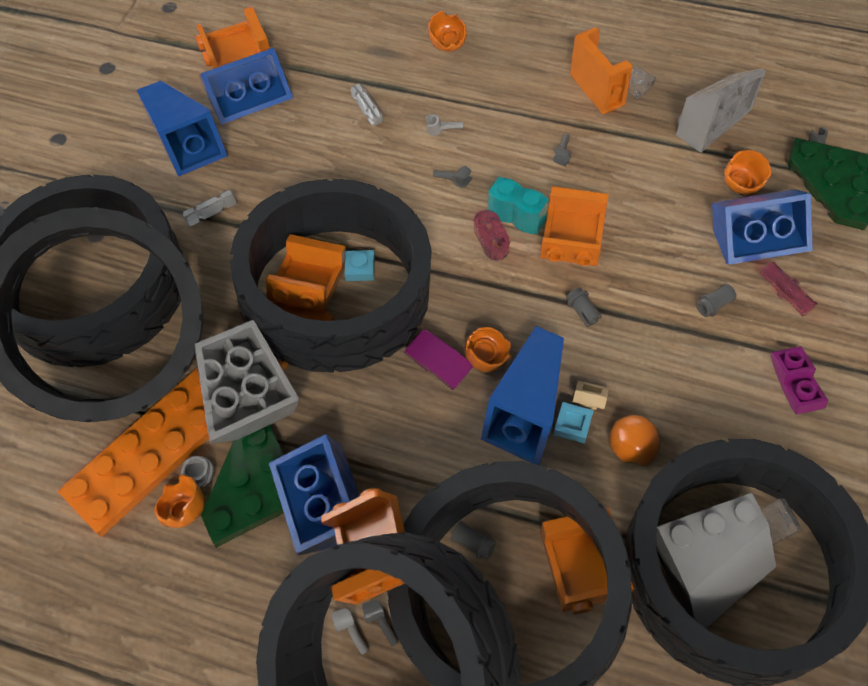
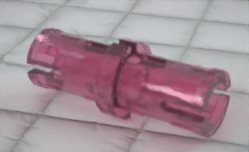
[759,261,818,317]

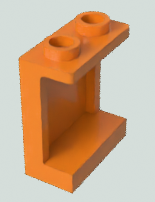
[195,7,270,69]
[570,27,633,115]
[540,186,609,266]
[266,234,346,313]
[321,488,405,605]
[540,507,634,615]

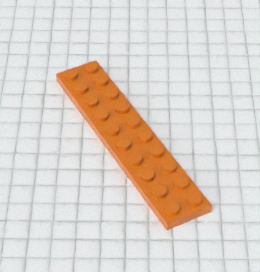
[57,302,334,537]

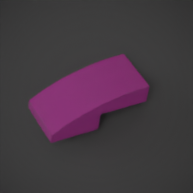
[404,329,473,390]
[771,346,829,415]

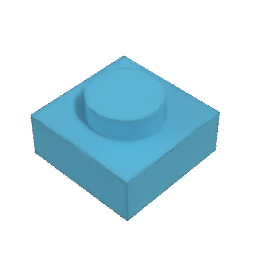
[344,250,375,281]
[554,402,594,444]

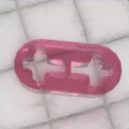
[474,210,510,261]

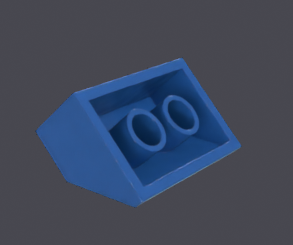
[199,48,293,125]
[712,189,813,265]
[269,434,360,555]

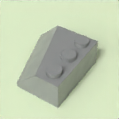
[676,68,766,153]
[194,320,300,443]
[656,493,776,628]

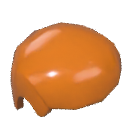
[428,11,467,52]
[724,149,772,196]
[465,327,512,373]
[609,415,661,466]
[154,475,205,528]

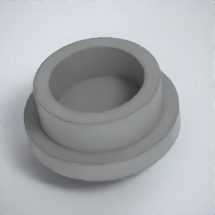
[181,456,214,488]

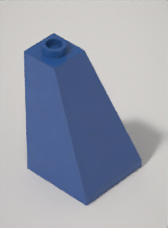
[136,80,228,177]
[481,326,564,465]

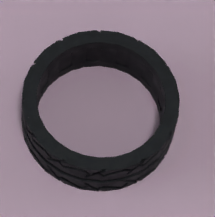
[0,175,184,367]
[230,179,432,373]
[0,207,204,422]
[624,439,868,686]
[387,461,632,686]
[256,532,521,686]

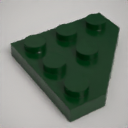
[788,138,868,230]
[201,425,284,548]

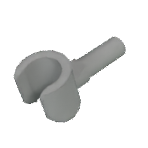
[425,114,463,136]
[332,608,369,655]

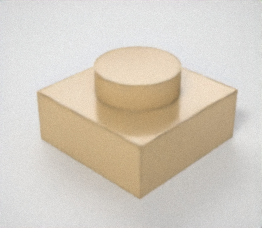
[573,380,609,410]

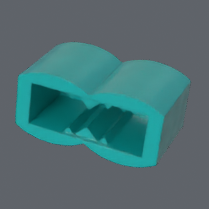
[488,177,549,234]

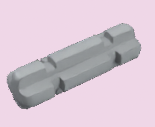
[350,83,384,126]
[182,190,236,226]

